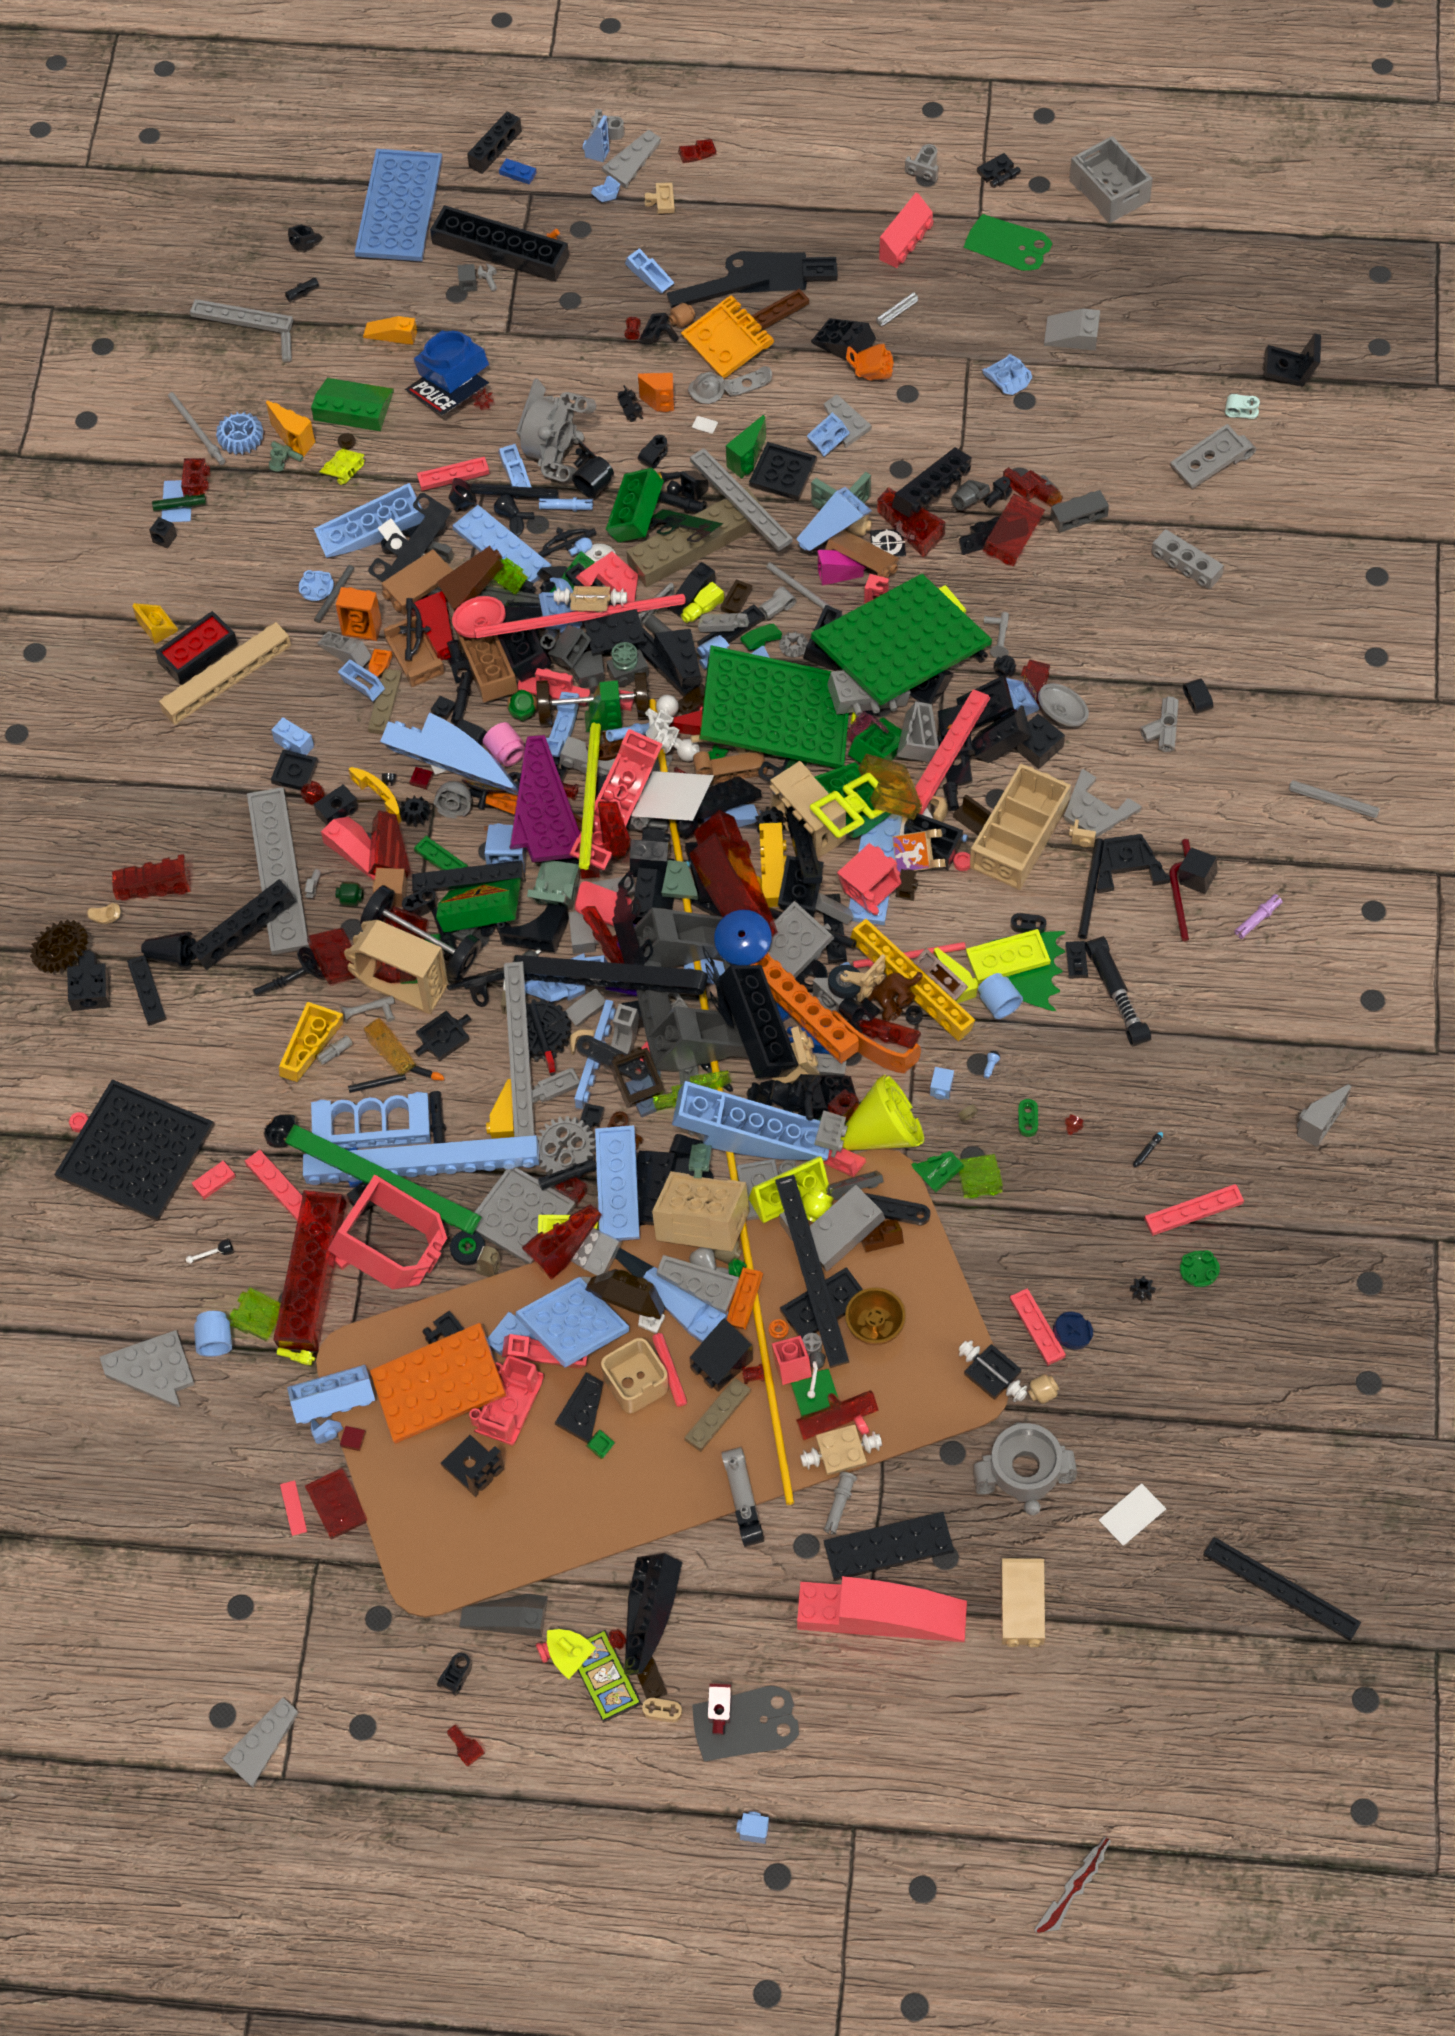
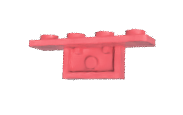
[517,668,591,706]

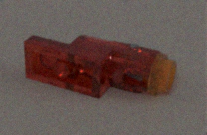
[1003,467,1063,506]

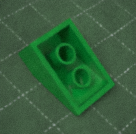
[726,415,766,479]
[848,717,902,774]

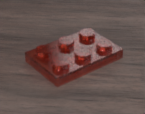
[307,928,357,984]
[305,1468,367,1540]

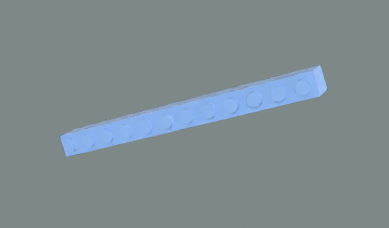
[303,1135,539,1185]

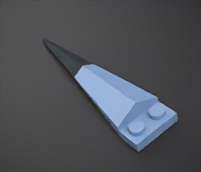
[615,1248,729,1343]

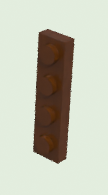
[751,288,809,332]

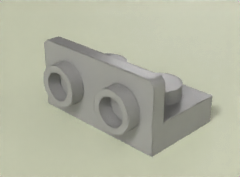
[814,1111,848,1158]

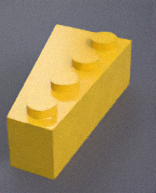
[759,823,787,907]
[279,1002,343,1082]

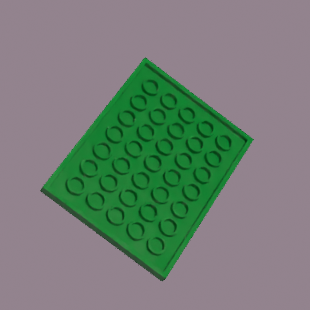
[811,573,992,706]
[699,645,849,768]

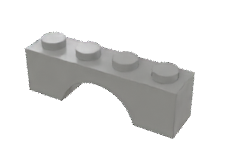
[559,736,616,777]

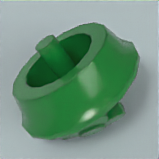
[728,1258,747,1278]

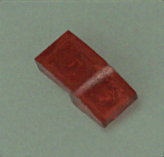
[678,139,717,163]

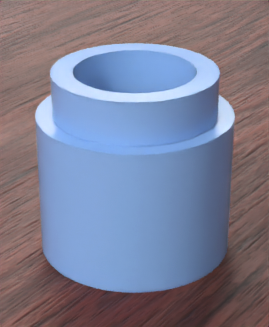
[978,973,1023,1019]
[194,1311,232,1357]

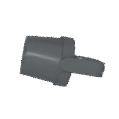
[951,480,990,510]

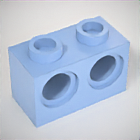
[807,412,850,456]

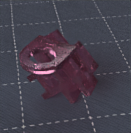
[846,711,889,743]

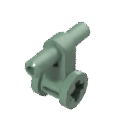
[269,441,303,472]

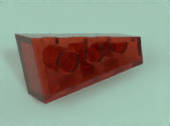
[877,487,946,558]
[112,854,191,900]

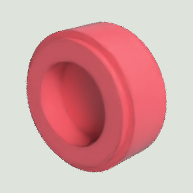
[953,852,970,871]
[69,1112,88,1133]
[854,1415,870,1436]

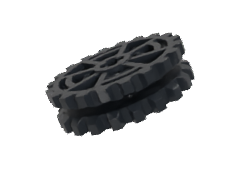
[526,999,571,1062]

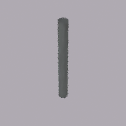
[314,565,354,623]

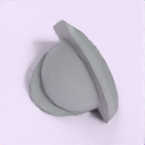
[688,372,725,404]

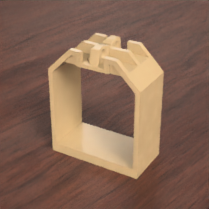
[344,920,449,1015]

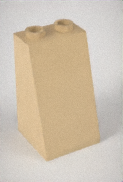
[1000,1558,1045,1647]

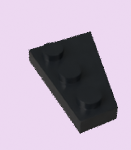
[555,1372,603,1443]

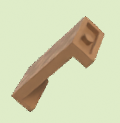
[825,530,899,578]
[381,549,453,615]
[384,616,445,687]

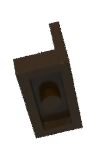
[953,794,991,836]

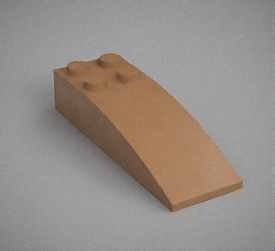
[451,617,518,703]

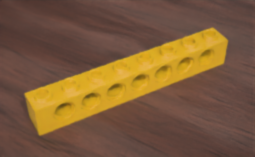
[850,919,975,1042]

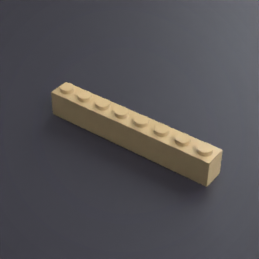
[159,622,291,725]

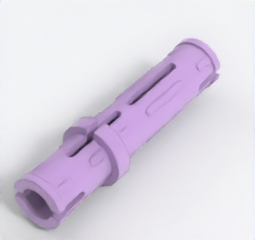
[1234,894,1282,939]

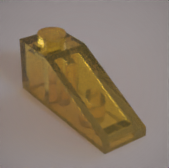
[364,1018,416,1076]

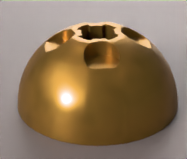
[845,1288,906,1345]

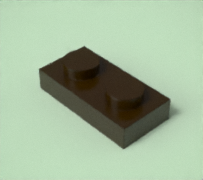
[720,579,752,614]
[678,683,705,715]
[637,1657,667,1699]

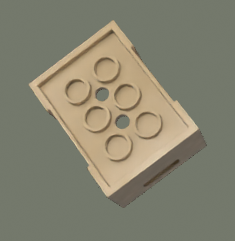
[770,761,846,859]
[652,1171,750,1252]

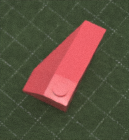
[321,817,389,880]

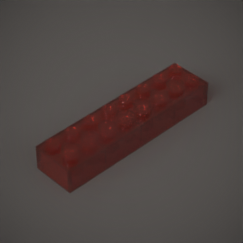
[273,1190,347,1352]

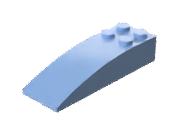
[314,483,425,558]

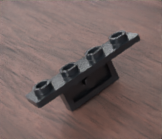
[959,516,1029,555]

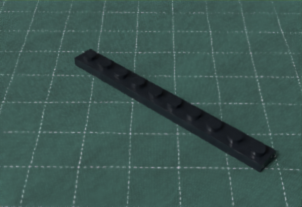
[565,563,696,697]
[775,1174,850,1368]

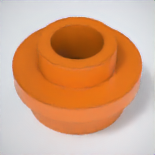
[769,1319,789,1339]

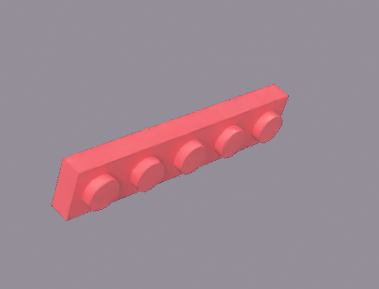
[1144,1184,1244,1236]

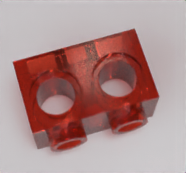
[181,458,210,496]

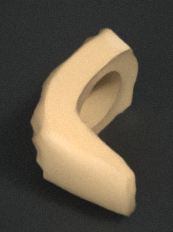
[930,796,948,822]
[87,903,121,924]
[570,1029,596,1055]

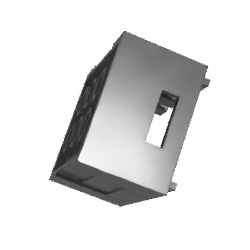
[1069,136,1153,224]

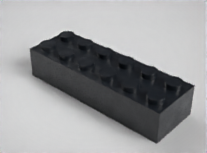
[719,965,798,1078]

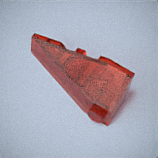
[522,1204,602,1280]

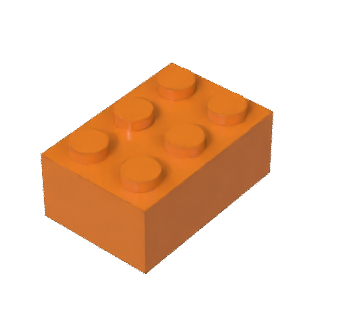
[336,587,382,641]

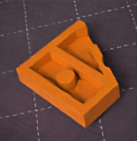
[486,792,517,814]

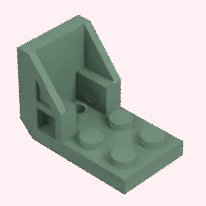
[527,860,580,909]

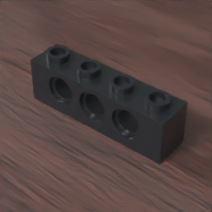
[467,111,522,174]

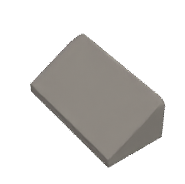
[815,893,853,924]

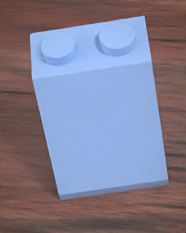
[485,823,527,873]

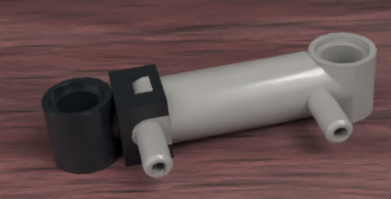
[721,1447,765,1547]

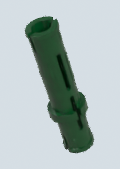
[152,493,207,512]

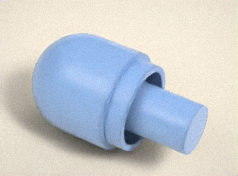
[568,537,592,556]

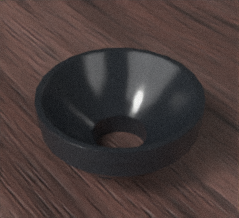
[795,959,828,992]

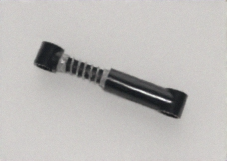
[1085,936,1151,1046]

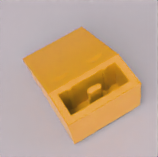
[266,400,315,457]

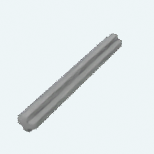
[1289,780,1380,818]

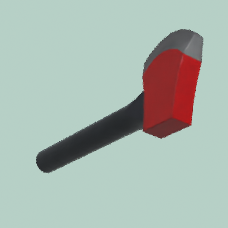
[528,1003,555,1076]

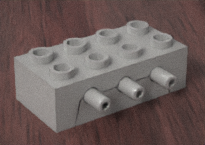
[827,670,910,716]

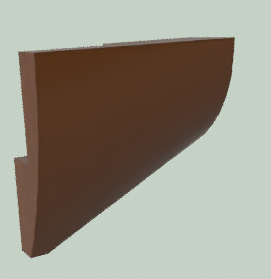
[861,1220,904,1252]

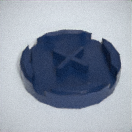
[1053,1311,1093,1350]

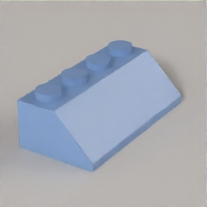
[287,1365,375,1423]

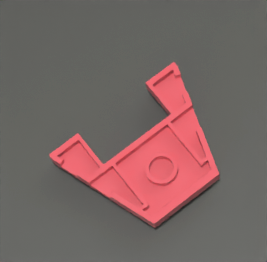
[575,551,638,603]

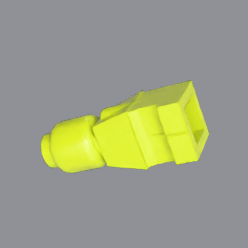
[681,582,724,623]

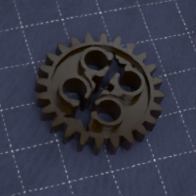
[30,919,89,974]

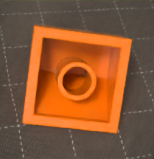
[638,373,674,412]

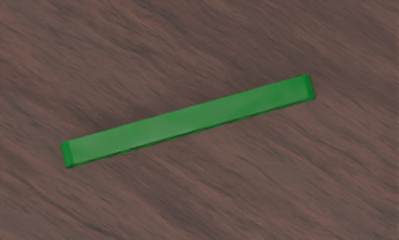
[284,1124,482,1235]

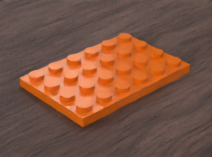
[370,1323,507,1444]

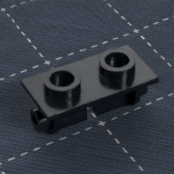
[617,385,644,422]

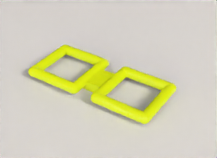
[809,773,897,838]

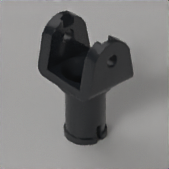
[982,476,1012,508]

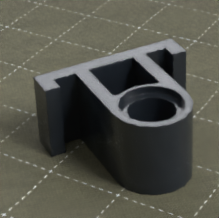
[838,997,880,1033]

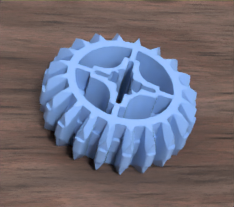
[216,411,264,455]

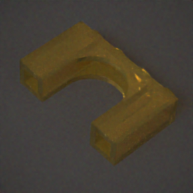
[858,754,922,820]

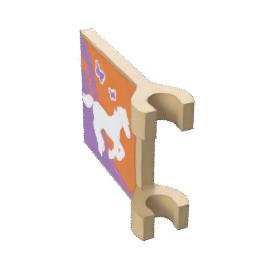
[892,829,946,872]

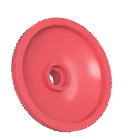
[452,596,506,638]

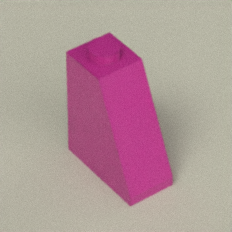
[818,550,866,586]

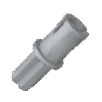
[317,1035,353,1065]

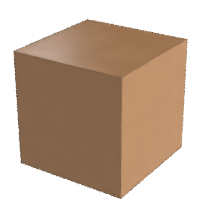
[373,868,407,907]

